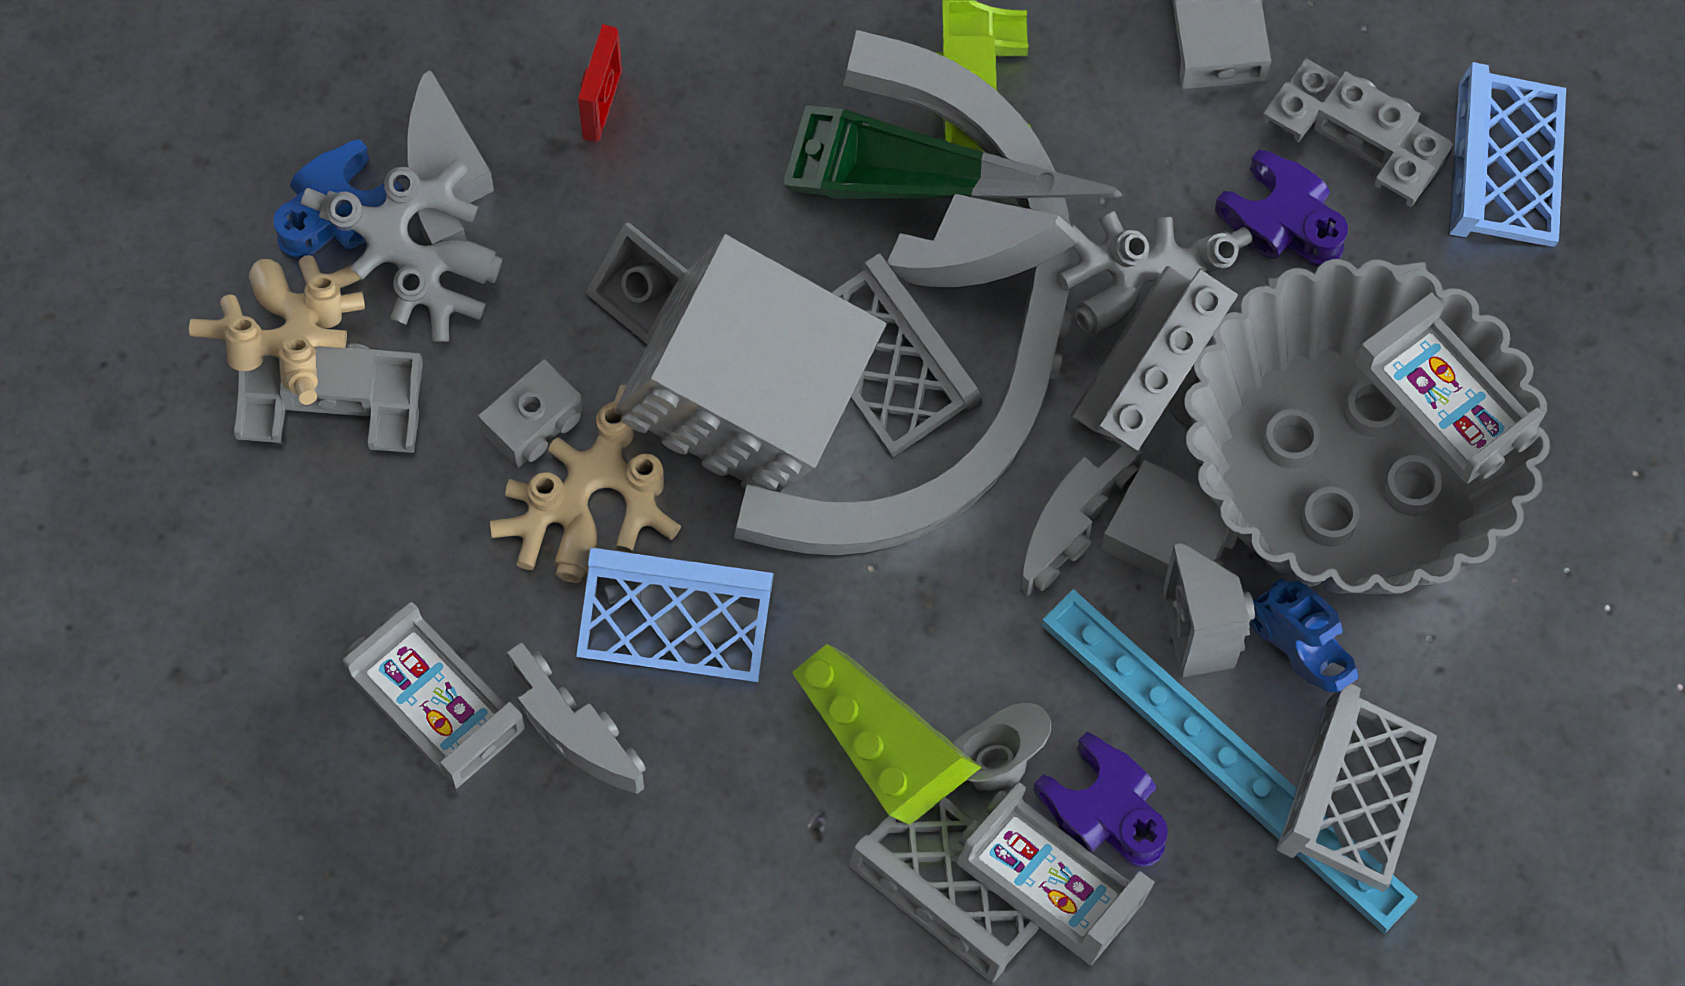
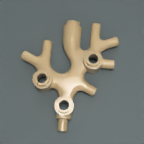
[189,255,365,405]
[490,385,681,583]

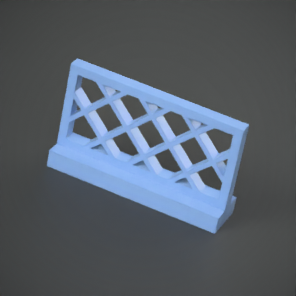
[1449,62,1566,247]
[576,548,774,682]

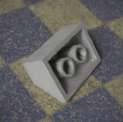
[1162,543,1255,678]

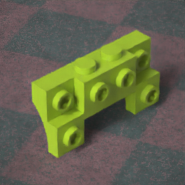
[935,0,1031,153]

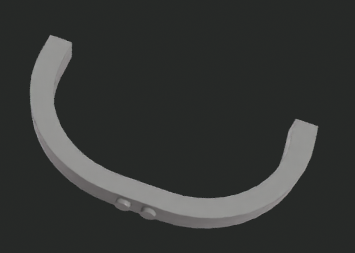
[734,30,1072,555]

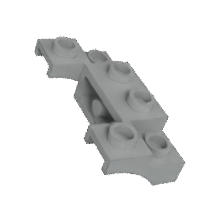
[1262,58,1455,207]
[234,344,423,453]

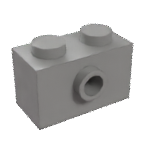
[478,359,583,469]

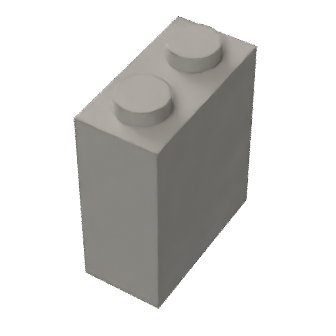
[1101,459,1239,581]

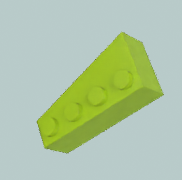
[792,644,982,825]

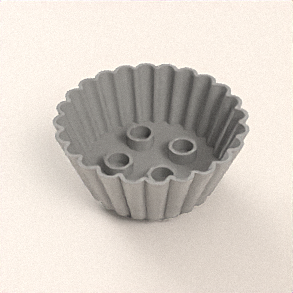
[1184,259,1550,594]

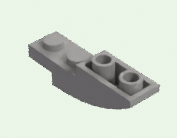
[1020,445,1142,597]
[507,642,646,794]

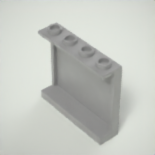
[1070,266,1238,451]

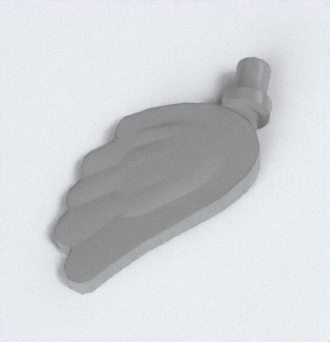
[604,581,758,648]

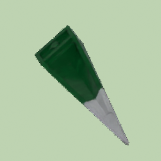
[783,105,1122,199]

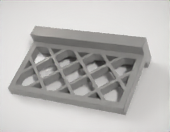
[831,253,983,457]
[1276,684,1438,892]
[849,797,1040,984]

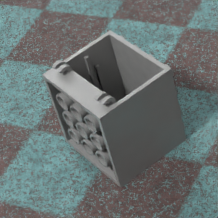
[614,234,887,492]

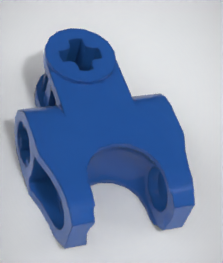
[273,139,405,260]
[1249,578,1359,692]

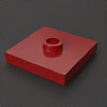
[578,24,622,143]

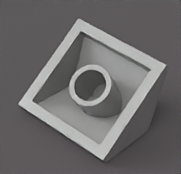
[585,222,687,344]

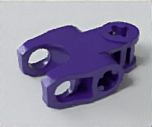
[1215,149,1348,267]
[1033,732,1168,867]

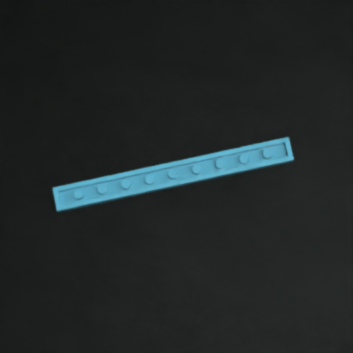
[1041,589,1418,934]

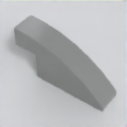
[407,70,494,245]
[887,194,1080,287]

